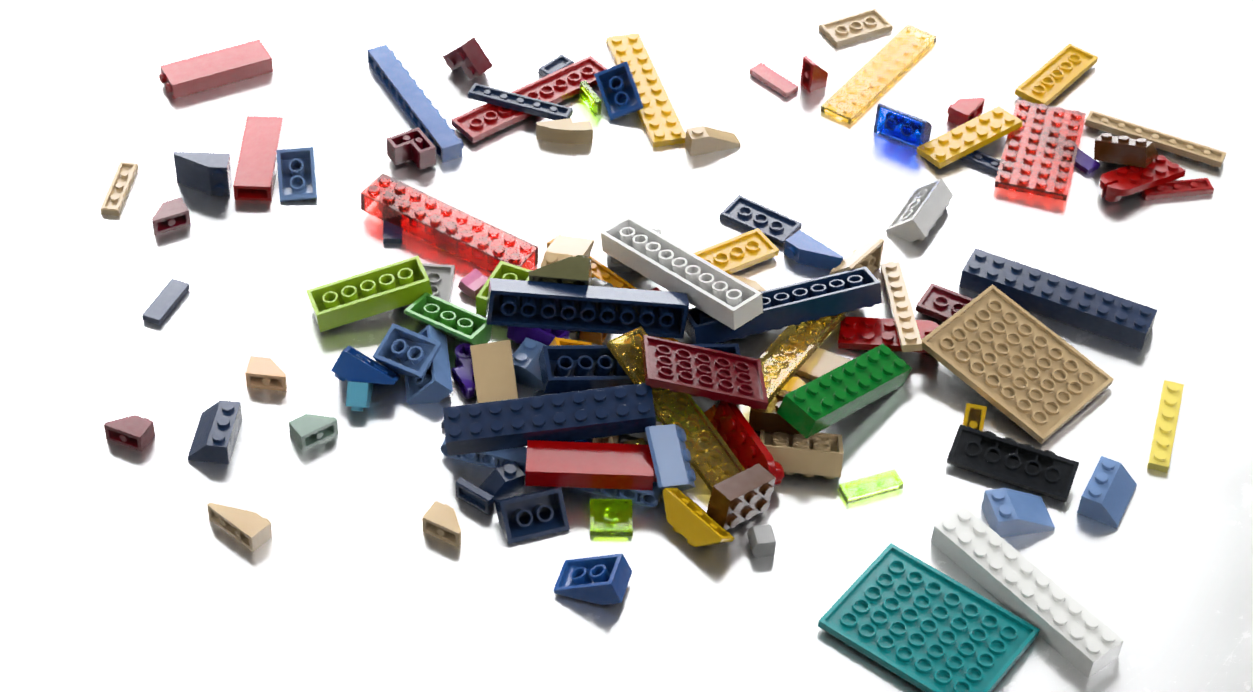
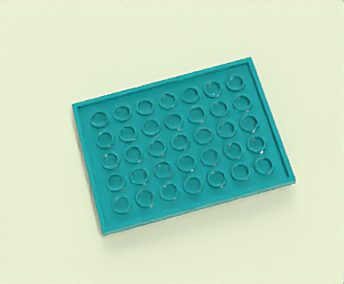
[818,543,1040,692]

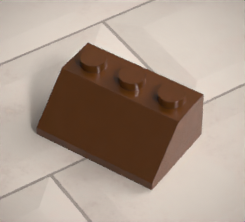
[1094,133,1158,168]

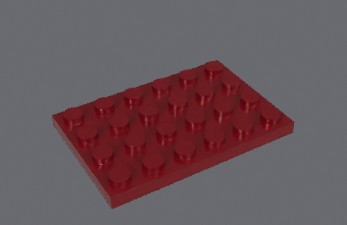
[641,335,768,410]

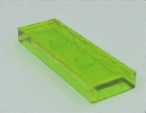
[838,469,904,504]

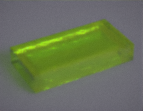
[579,81,602,116]

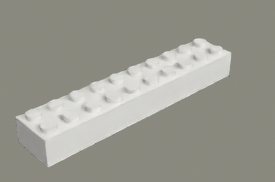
[600,216,763,330]
[931,506,1124,679]

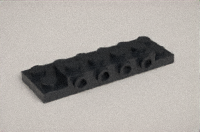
[946,424,1080,502]

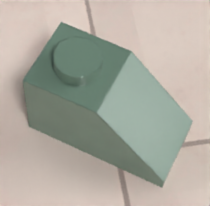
[289,414,338,451]

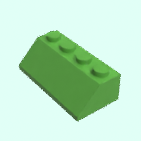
[404,292,492,345]

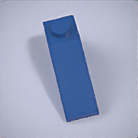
[784,230,844,270]

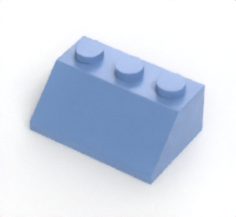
[645,424,696,491]
[1077,456,1137,528]

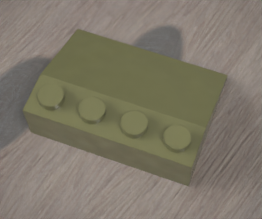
[529,255,592,286]

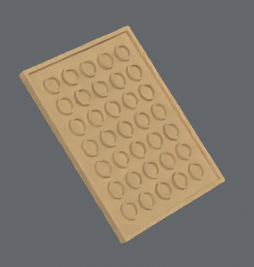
[921,284,1114,444]

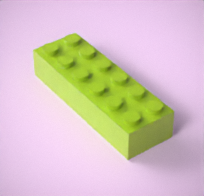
[306,256,432,332]

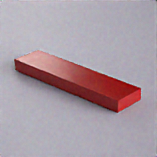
[1140,178,1214,201]

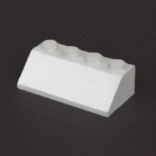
[886,178,954,242]

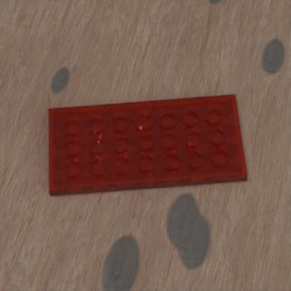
[994,100,1086,201]

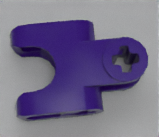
[451,343,475,399]

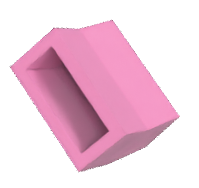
[457,268,489,300]

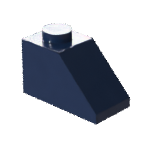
[478,461,525,503]

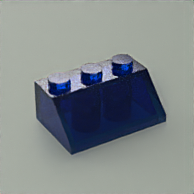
[873,103,932,149]

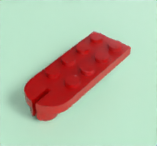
[1099,155,1186,202]
[838,316,940,355]
[710,400,784,486]

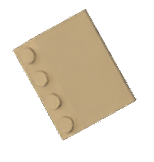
[760,430,843,479]

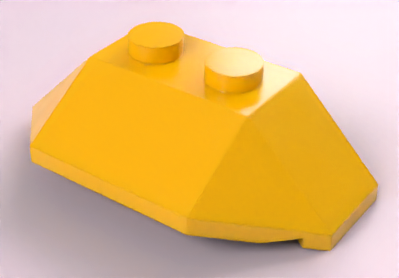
[663,488,734,547]

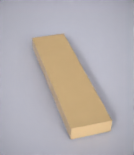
[100,162,139,216]

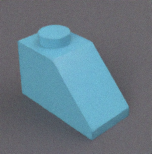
[346,382,373,411]

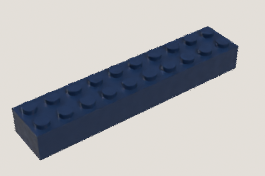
[959,248,1157,350]
[685,266,882,344]
[486,278,689,339]
[539,343,741,393]
[443,383,656,456]

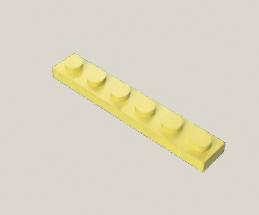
[1147,380,1184,473]

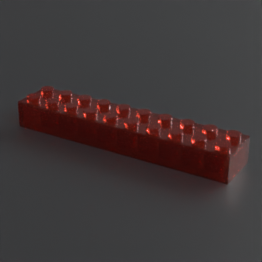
[360,173,539,273]

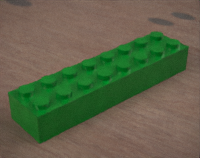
[777,344,912,439]

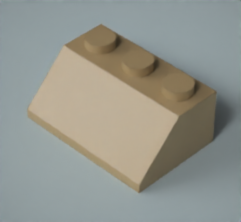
[829,238,884,275]

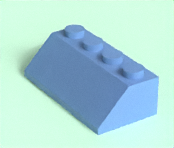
[404,324,453,405]

